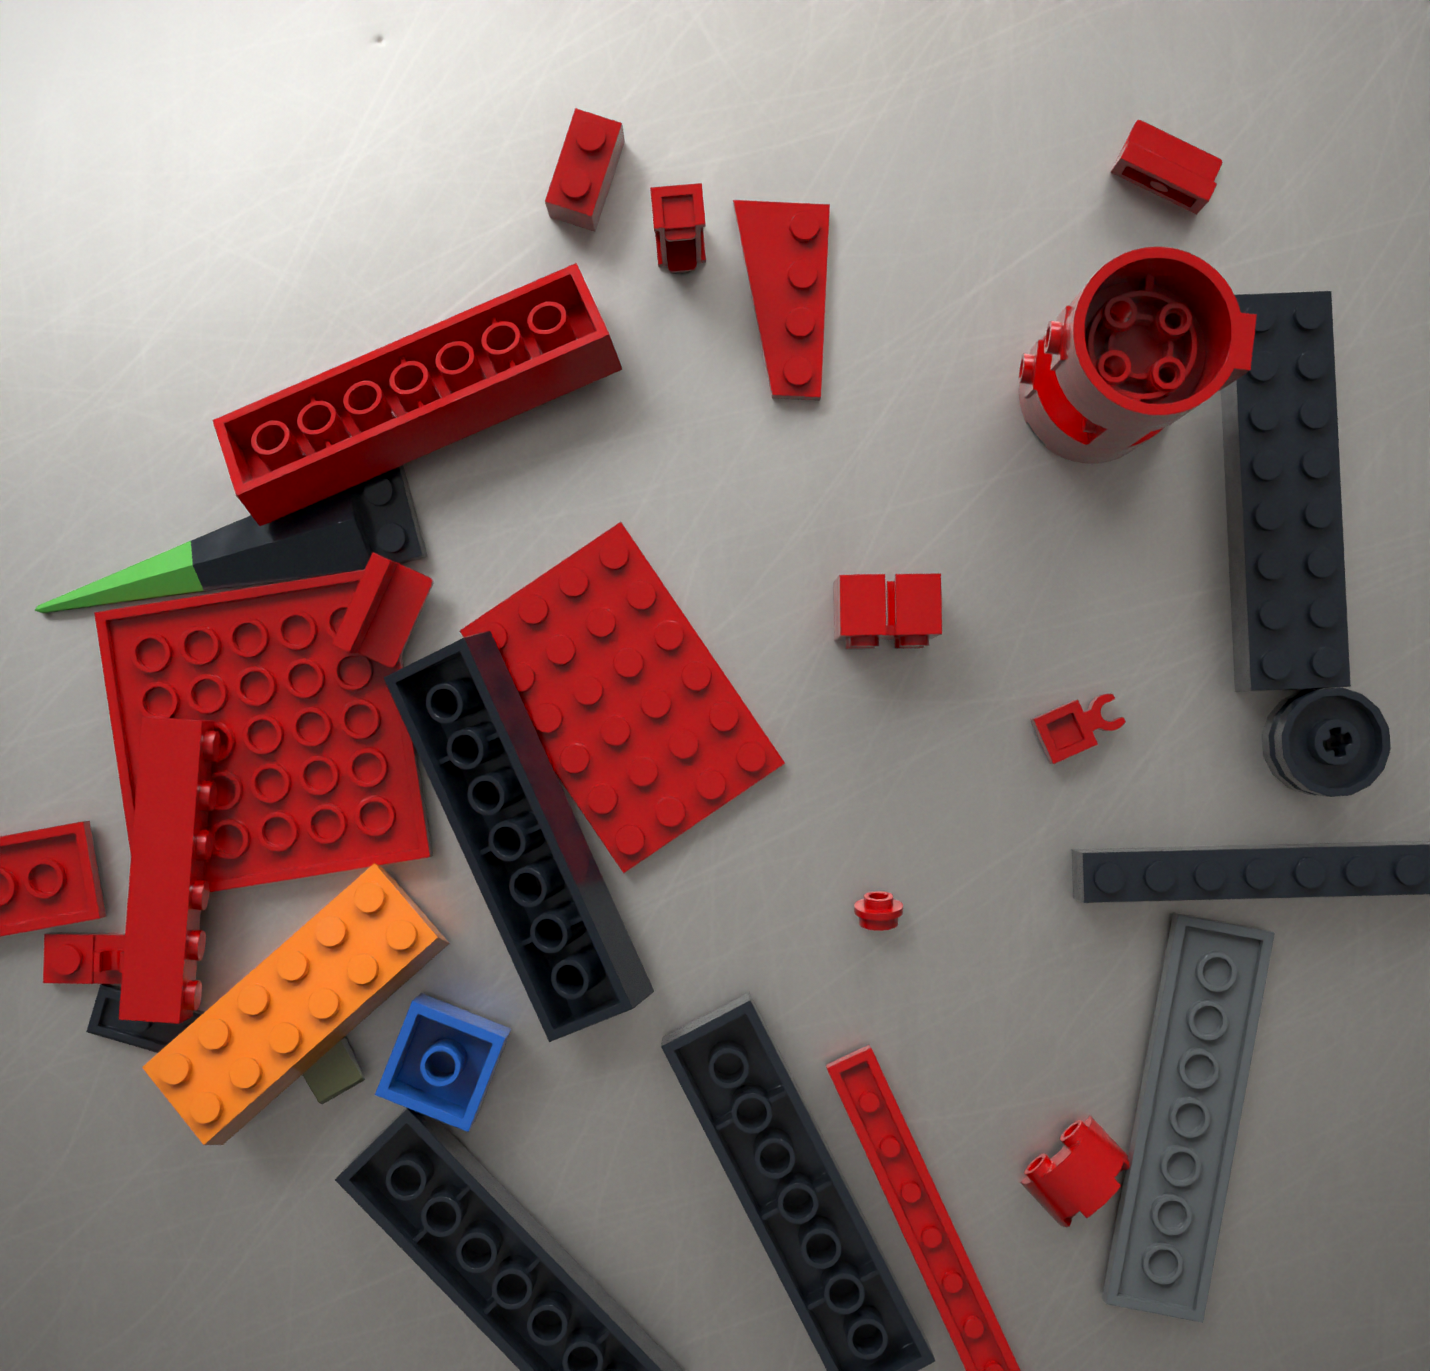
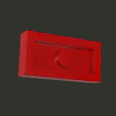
[43,932,125,984]

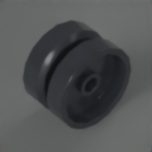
[1261,687,1391,797]

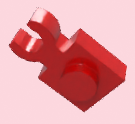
[1030,693,1126,764]

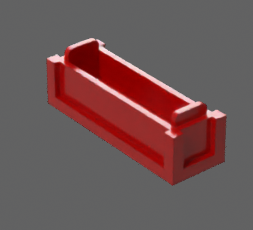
[650,183,706,273]

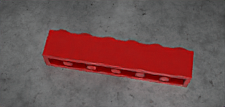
[119,716,221,1024]

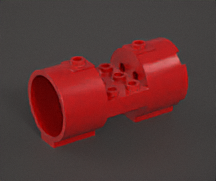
[1018,246,1257,464]

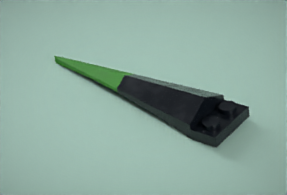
[35,465,427,613]

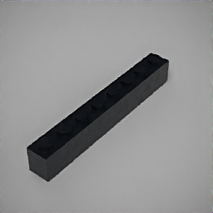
[1071,841,1430,903]

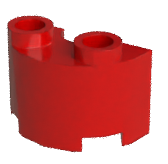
[1020,1116,1130,1228]

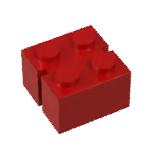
[833,573,942,650]

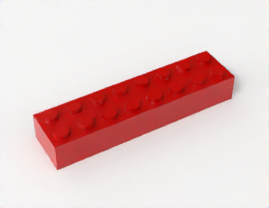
[212,263,623,526]

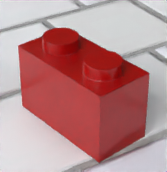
[545,108,625,232]

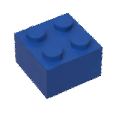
[375,993,512,1132]

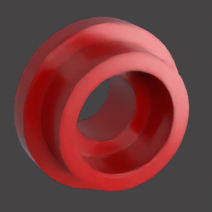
[854,891,903,931]

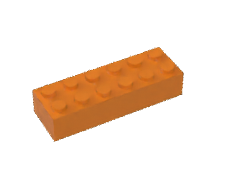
[142,863,450,1145]

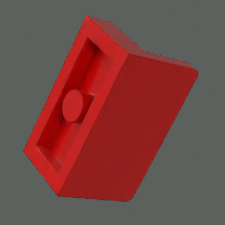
[1110,120,1223,215]
[332,552,434,668]

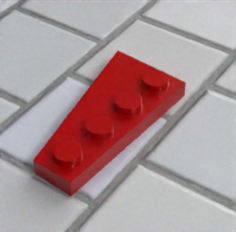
[733,200,830,401]

